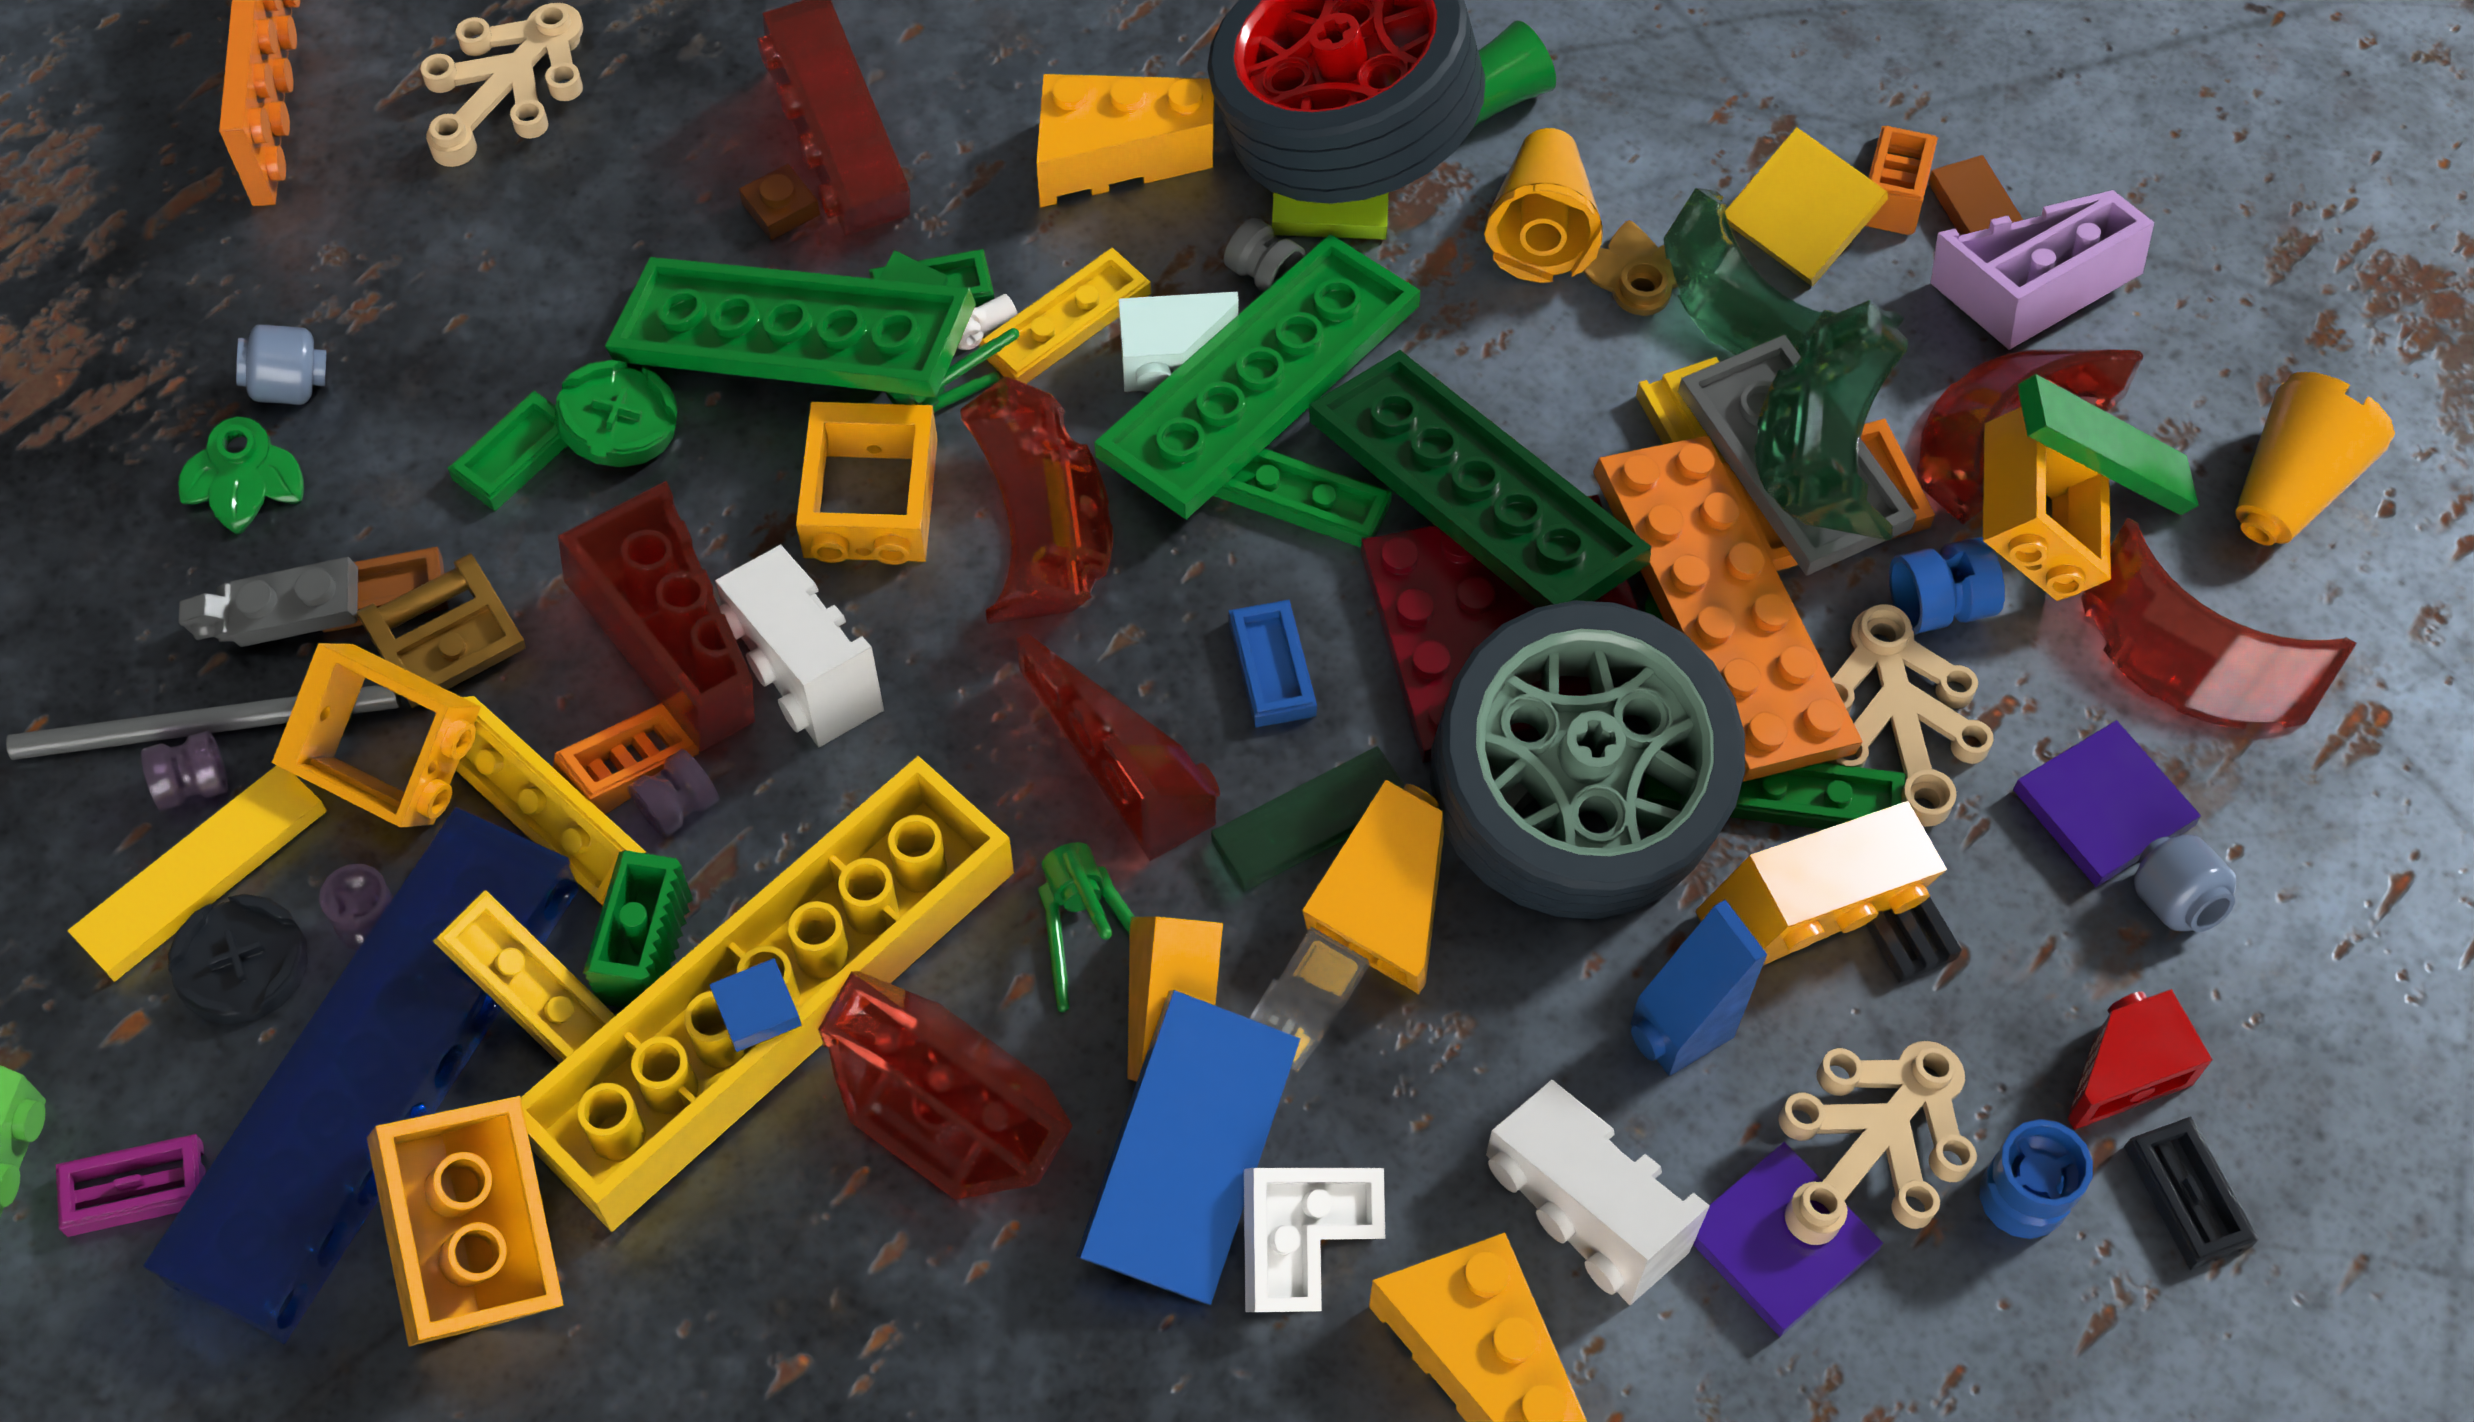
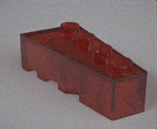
[757,0,910,236]
[558,481,755,751]

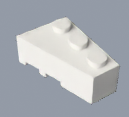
[714,544,884,748]
[1486,1080,1710,1305]

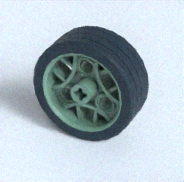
[1430,600,1745,919]

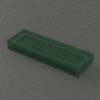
[1211,746,1405,892]

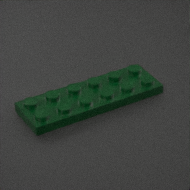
[1309,350,1652,608]

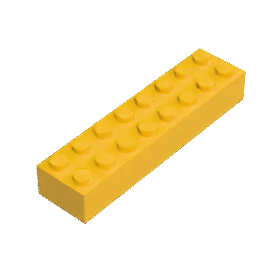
[520,756,1014,1232]

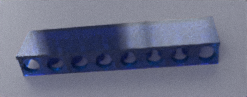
[143,807,579,1345]

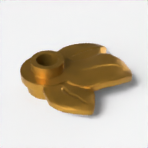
[1583,220,1696,316]

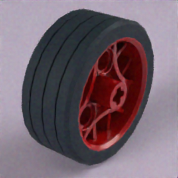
[1207,0,1485,204]

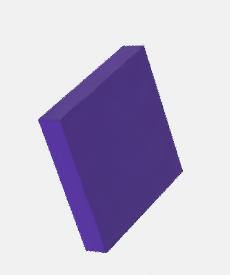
[2013,720,2201,887]
[1693,1141,1883,1337]

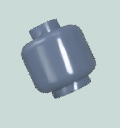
[236,325,326,405]
[2134,835,2236,932]

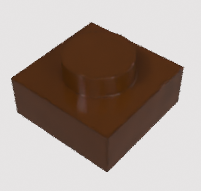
[739,163,820,240]

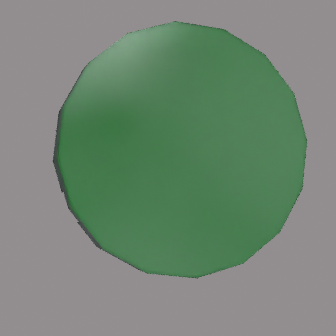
[554,360,678,467]

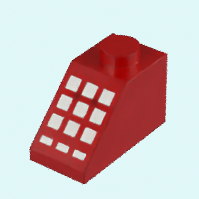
[2067,989,2213,1130]

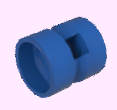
[1889,537,2005,634]
[1979,1119,2093,1239]

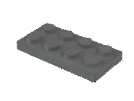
[1678,335,1917,576]

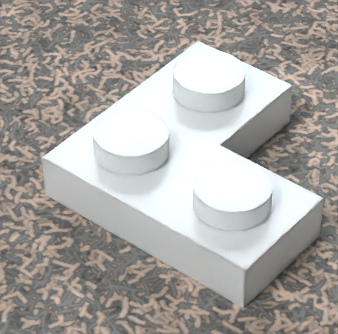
[1244,1168,1385,1312]

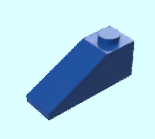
[1630,900,1767,1076]

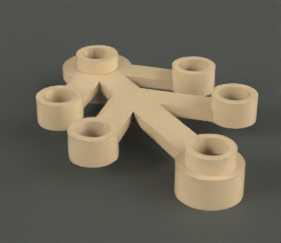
[420,3,583,167]
[1827,604,1994,827]
[1779,1041,1977,1245]

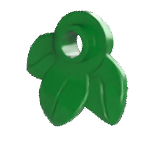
[178,417,304,535]

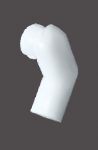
[957,294,1018,350]

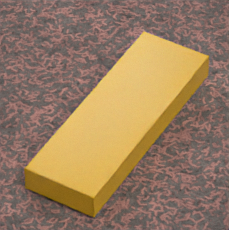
[979,247,1151,390]
[433,890,615,1063]

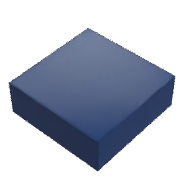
[709,958,802,1052]

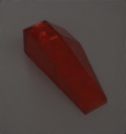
[1016,633,1220,861]

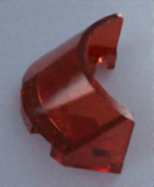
[1917,349,2143,525]
[960,376,1113,624]
[2081,518,2357,729]

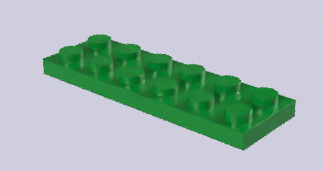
[1094,234,1421,520]
[605,257,976,397]

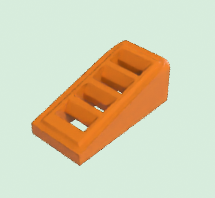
[1865,125,1938,235]
[553,702,700,814]

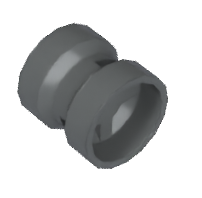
[1224,217,1305,292]

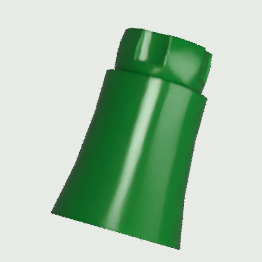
[1474,20,1556,127]

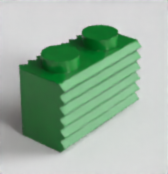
[583,850,693,1008]

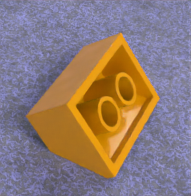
[367,1096,564,1347]

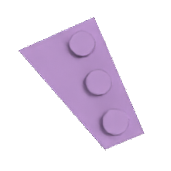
[1931,190,2154,350]

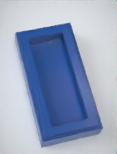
[1228,600,1317,728]

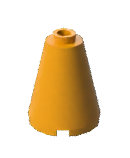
[1484,128,1603,283]
[2235,372,2395,546]

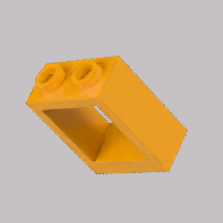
[796,402,938,565]
[1983,407,2111,601]
[272,643,481,828]

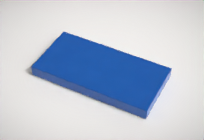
[1076,990,1301,1305]

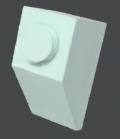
[1119,292,1238,393]

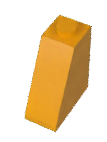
[1302,780,1444,994]
[1128,916,1223,1082]

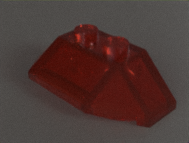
[818,971,1073,1200]

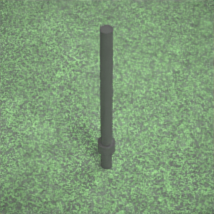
[6,685,401,760]

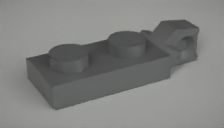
[179,557,358,647]

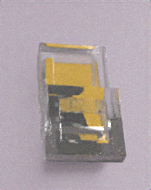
[1249,927,1370,1072]

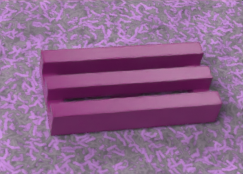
[56,1134,208,1237]

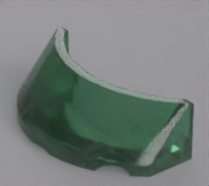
[1663,188,1904,377]
[1754,300,1908,540]

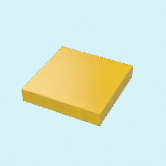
[1722,127,1888,287]

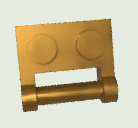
[356,553,526,708]

